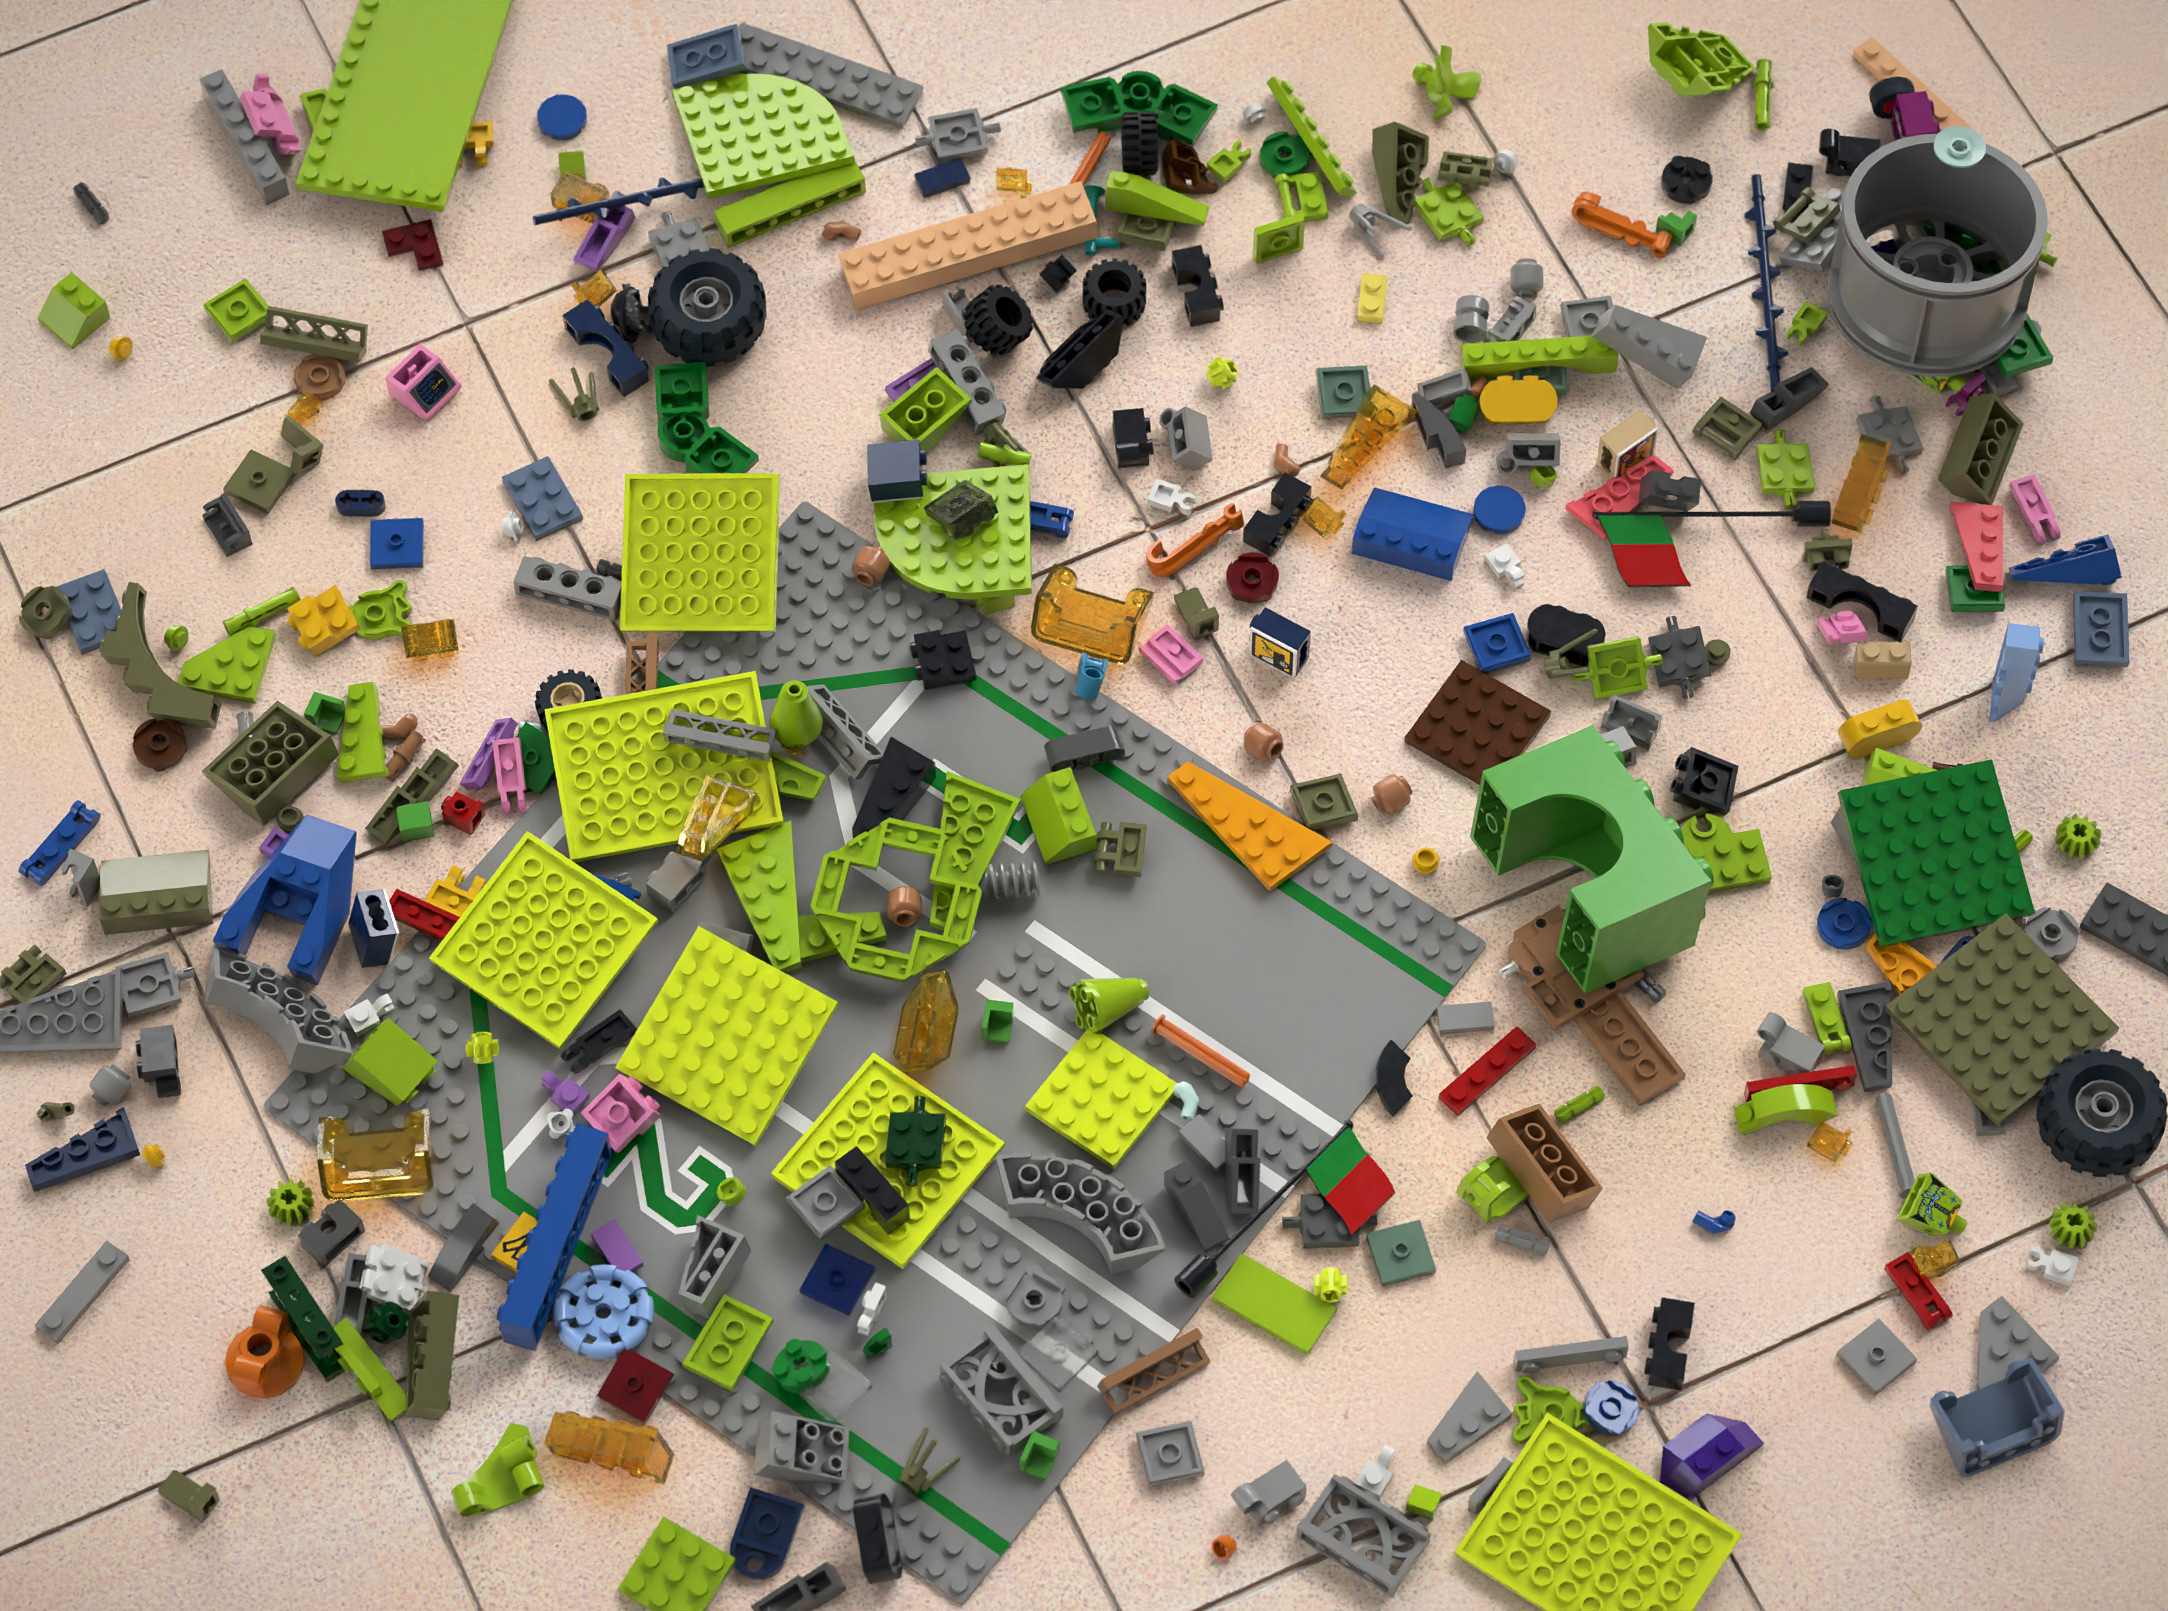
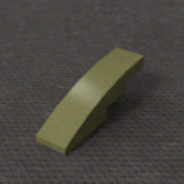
[365,748,459,844]

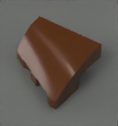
[1162,140,1218,194]

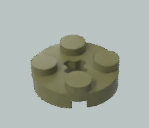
[19,585,73,640]

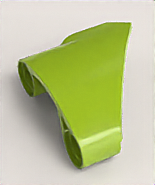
[451,1423,545,1517]

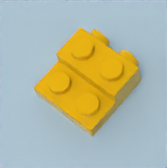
[287,585,361,656]

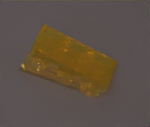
[1831,434,1891,533]
[676,775,757,862]

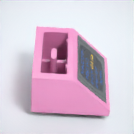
[385,344,461,421]

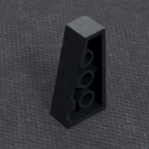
[852,737,936,838]

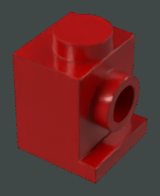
[441,791,485,835]

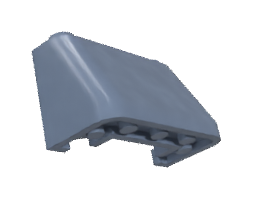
[1929,1357,2065,1477]

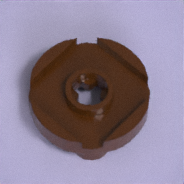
[133,718,188,772]

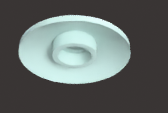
[1933,126,1986,168]

